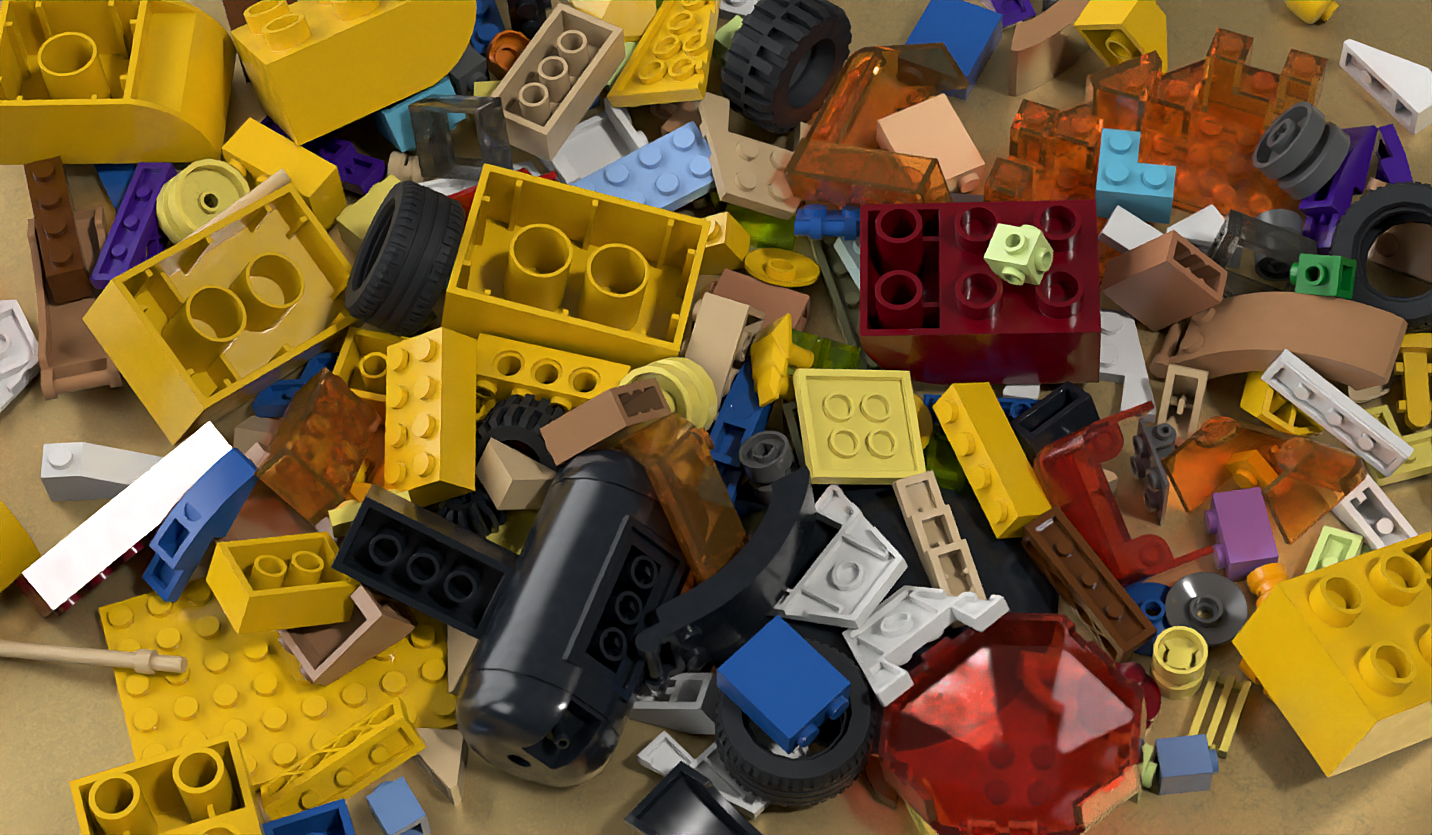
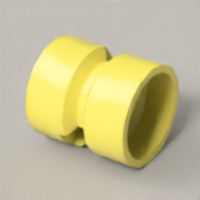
[1150,626,1208,700]

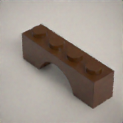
[23,156,93,305]

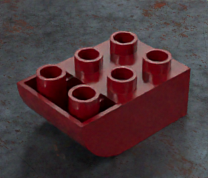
[859,199,1101,385]

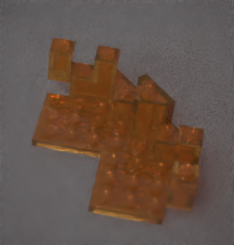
[983,27,1328,285]

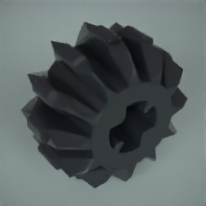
[438,481,508,538]

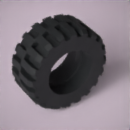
[720,0,852,134]

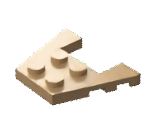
[693,92,831,221]

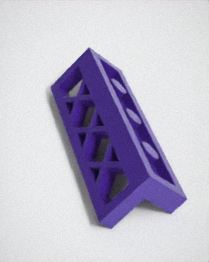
[89,162,178,289]

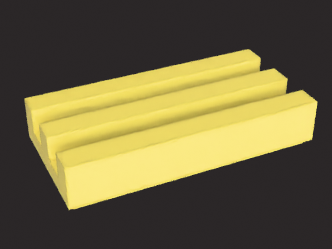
[1188,669,1252,759]

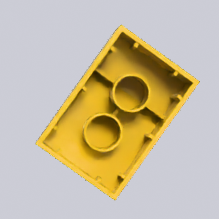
[82,183,365,446]

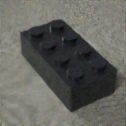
[331,483,519,640]

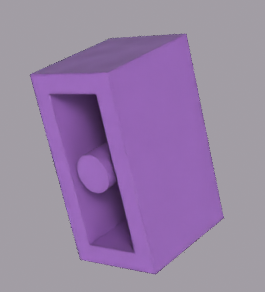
[1204,487,1279,582]

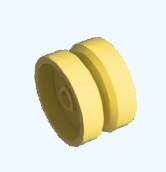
[156,158,250,244]
[619,356,717,453]

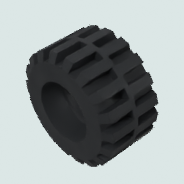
[475,394,564,483]

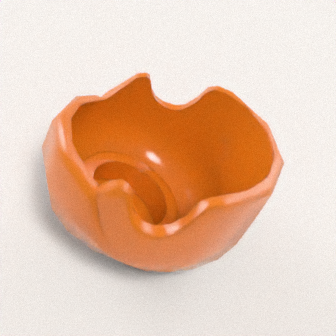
[485,29,531,81]

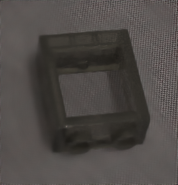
[408,94,514,181]
[1206,209,1318,299]

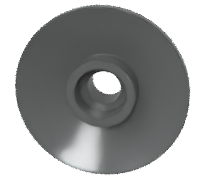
[1165,572,1248,647]

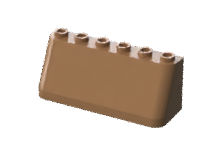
[213,442,418,686]

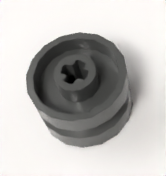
[1252,101,1350,200]

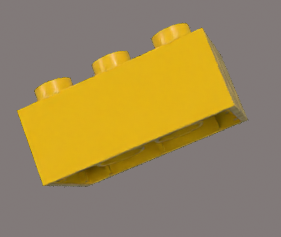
[441,163,711,371]

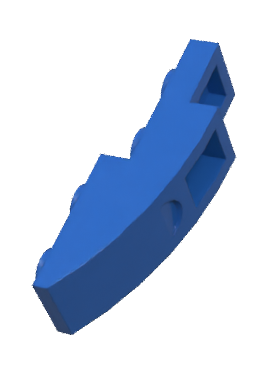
[694,355,775,511]
[142,448,262,602]

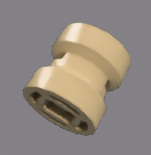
[387,151,432,183]

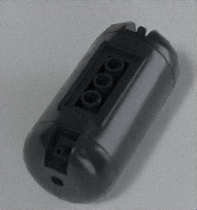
[455,449,707,787]

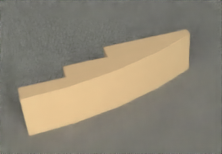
[892,470,987,629]

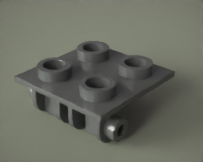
[1130,418,1176,526]

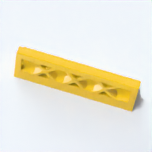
[260,696,426,821]

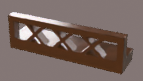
[1021,505,1158,664]

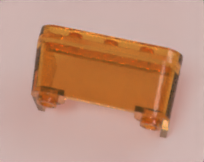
[800,42,970,196]
[618,411,752,589]
[1161,416,1367,545]

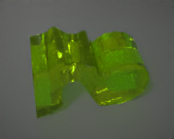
[792,328,861,370]

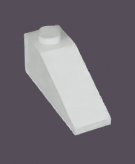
[1339,39,1432,136]
[41,442,164,502]
[1310,450,1418,551]
[628,673,719,734]

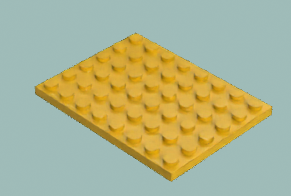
[99,576,458,792]

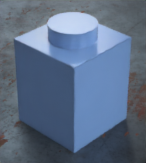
[1153,734,1219,795]
[366,776,432,835]

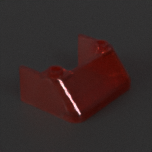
[1033,400,1214,589]

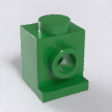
[1290,253,1357,300]

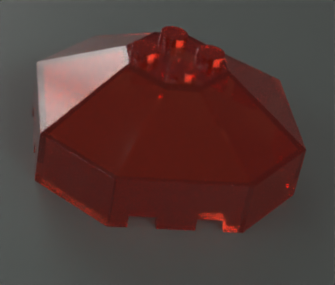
[878,613,1147,835]

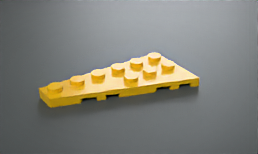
[607,0,721,108]

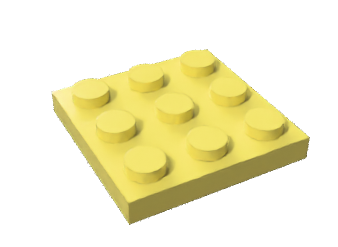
[792,368,926,485]

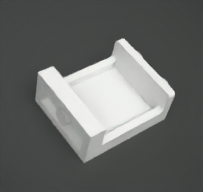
[538,98,649,185]

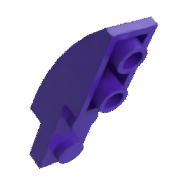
[1299,125,1378,255]

